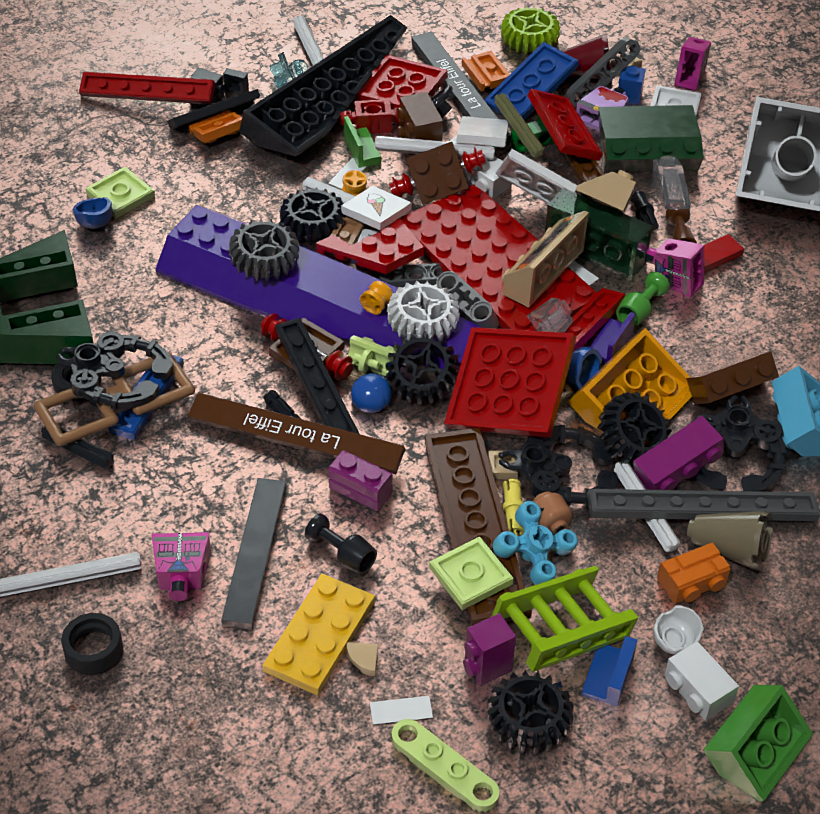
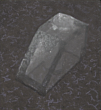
[527,298,573,332]

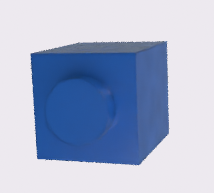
[618,66,646,105]

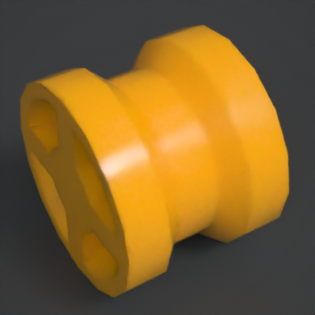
[342,170,367,196]
[360,281,393,315]

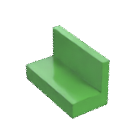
[344,116,381,168]

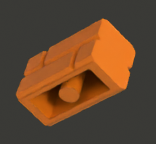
[657,543,731,604]

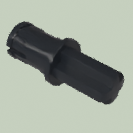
[631,191,659,233]

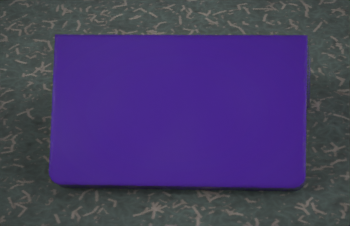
[590,312,636,366]

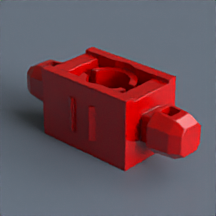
[340,99,399,134]

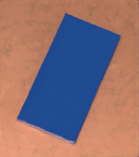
[484,42,579,120]

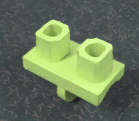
[348,335,396,376]

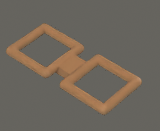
[34,352,195,446]

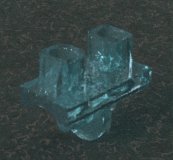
[269,52,309,89]

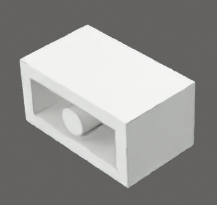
[664,641,739,721]

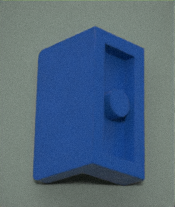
[582,636,637,707]

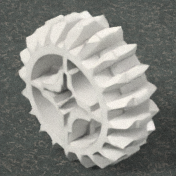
[387,280,460,342]

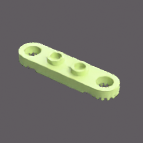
[392,719,499,813]

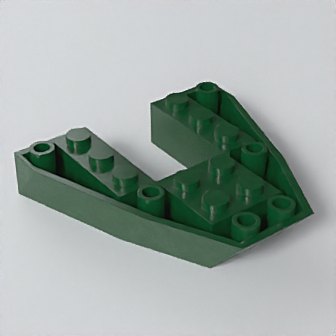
[0,230,94,364]

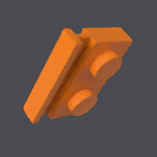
[462,50,510,92]
[188,109,242,143]

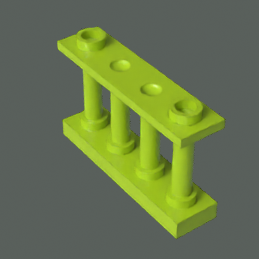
[491,565,639,672]

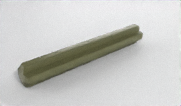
[494,93,544,158]

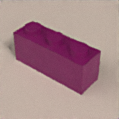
[633,416,724,490]

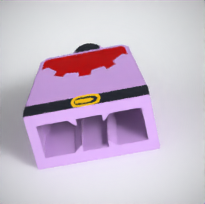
[576,86,629,131]

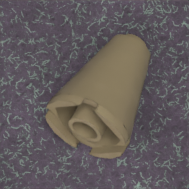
[687,511,773,571]

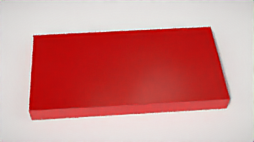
[527,89,603,161]

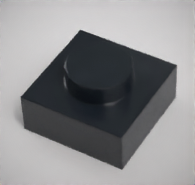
[223,68,249,95]

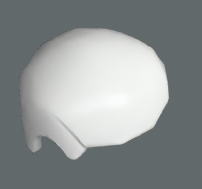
[653,605,704,655]

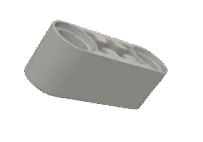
[436,271,499,329]

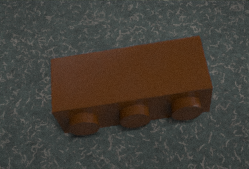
[686,351,779,404]

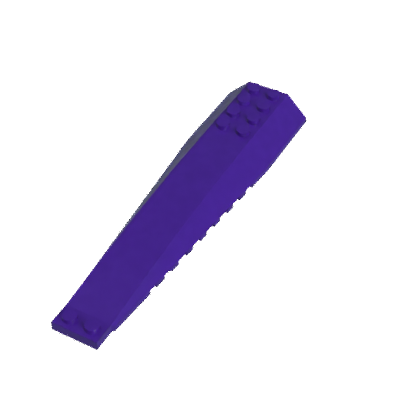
[156,205,482,377]

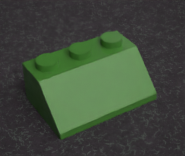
[703,685,813,802]

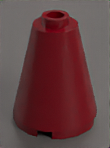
[562,34,612,80]

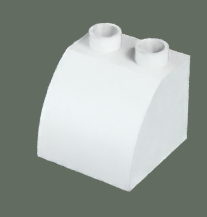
[735,97,820,212]

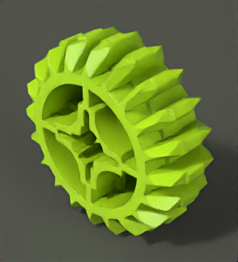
[501,6,560,54]

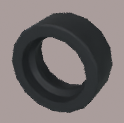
[61,613,123,675]

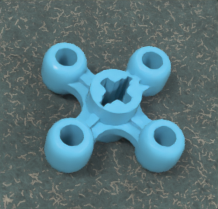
[493,501,578,585]

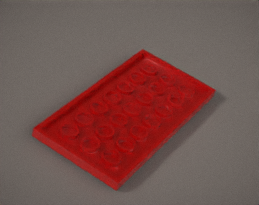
[400,184,597,331]

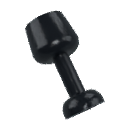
[304,513,377,575]

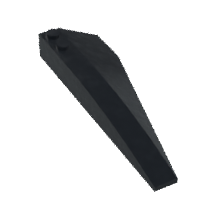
[239,15,407,156]

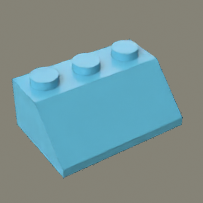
[772,366,820,457]

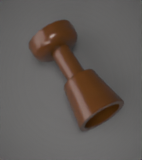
[665,203,697,243]

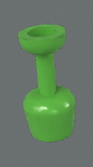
[616,272,670,327]

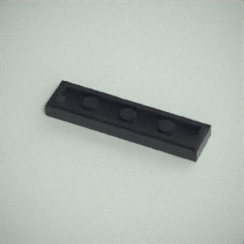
[167,89,260,129]

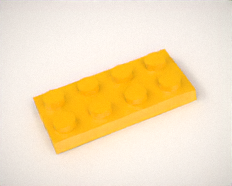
[262,573,375,696]

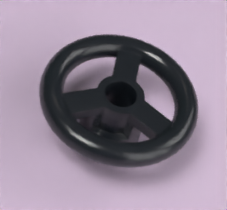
[431,85,453,118]

